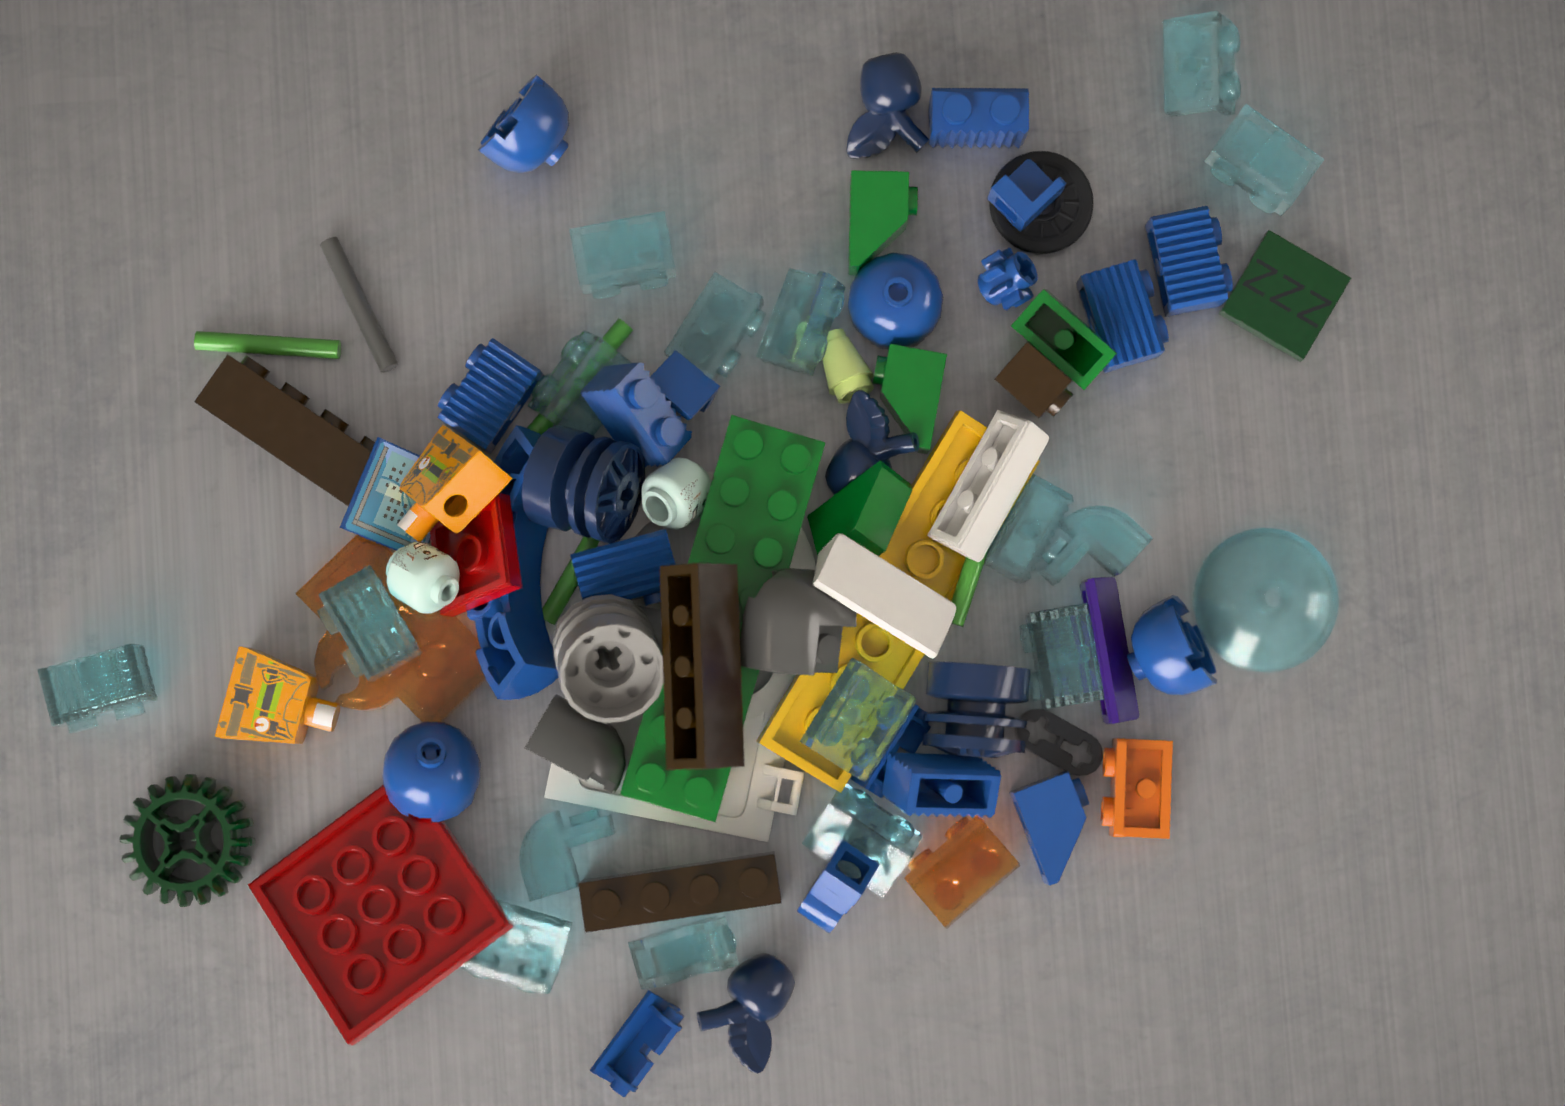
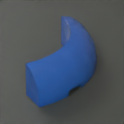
[467,425,558,700]

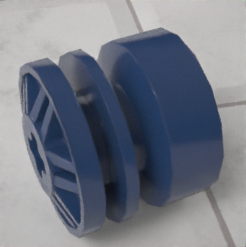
[522,425,646,544]
[922,662,1031,758]

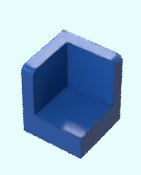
[987,159,1067,232]
[650,350,720,420]

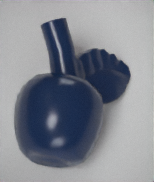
[846,52,930,159]
[825,390,920,495]
[697,953,795,1074]

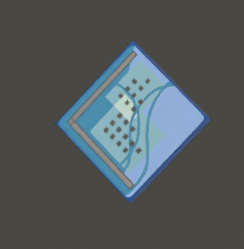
[340,437,431,551]

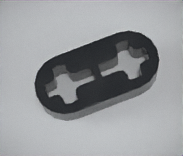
[1014,709,1103,776]

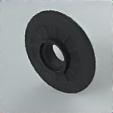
[989,151,1094,254]

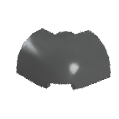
[740,568,857,675]
[525,694,626,794]

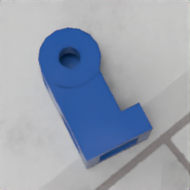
[797,840,880,933]

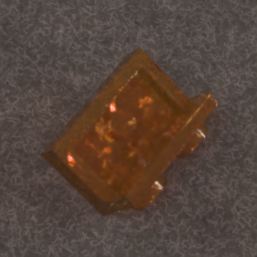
[904,815,1020,929]

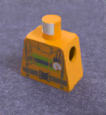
[397,425,512,542]
[215,646,340,744]

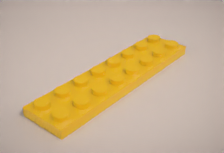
[756,410,1040,793]

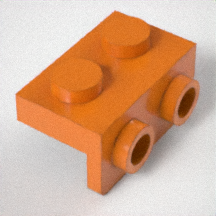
[1101,738,1173,839]

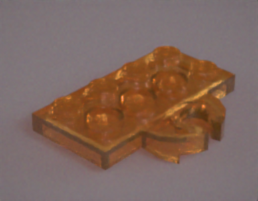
[295,535,486,722]

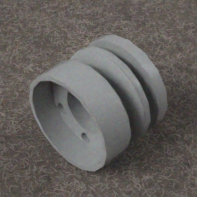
[552,594,663,723]

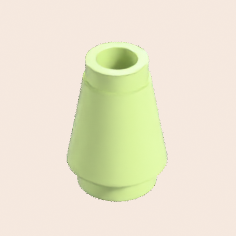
[817,328,874,404]

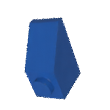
[1009,771,1089,886]

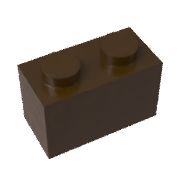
[994,342,1074,418]

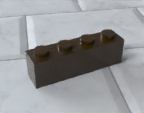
[194,354,375,506]
[660,563,745,770]
[578,851,782,933]

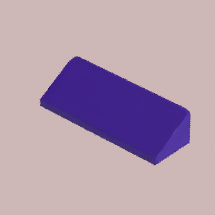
[1079,577,1139,724]

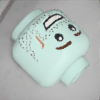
[641,457,711,530]
[386,541,460,614]

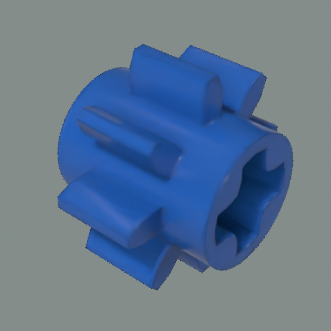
[978,247,1038,310]

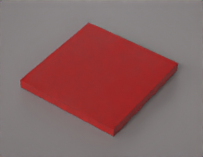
[248,785,514,1046]

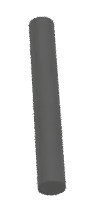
[320,237,398,373]

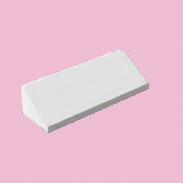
[927,410,1049,562]
[812,533,956,659]

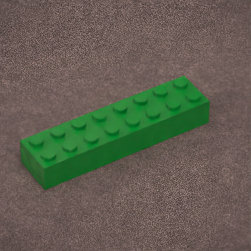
[620,415,826,822]

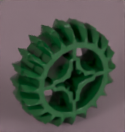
[119,774,256,907]

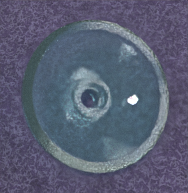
[1193,528,1339,672]

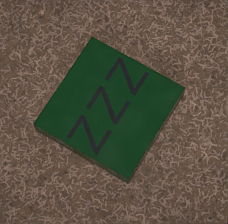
[1218,230,1351,362]

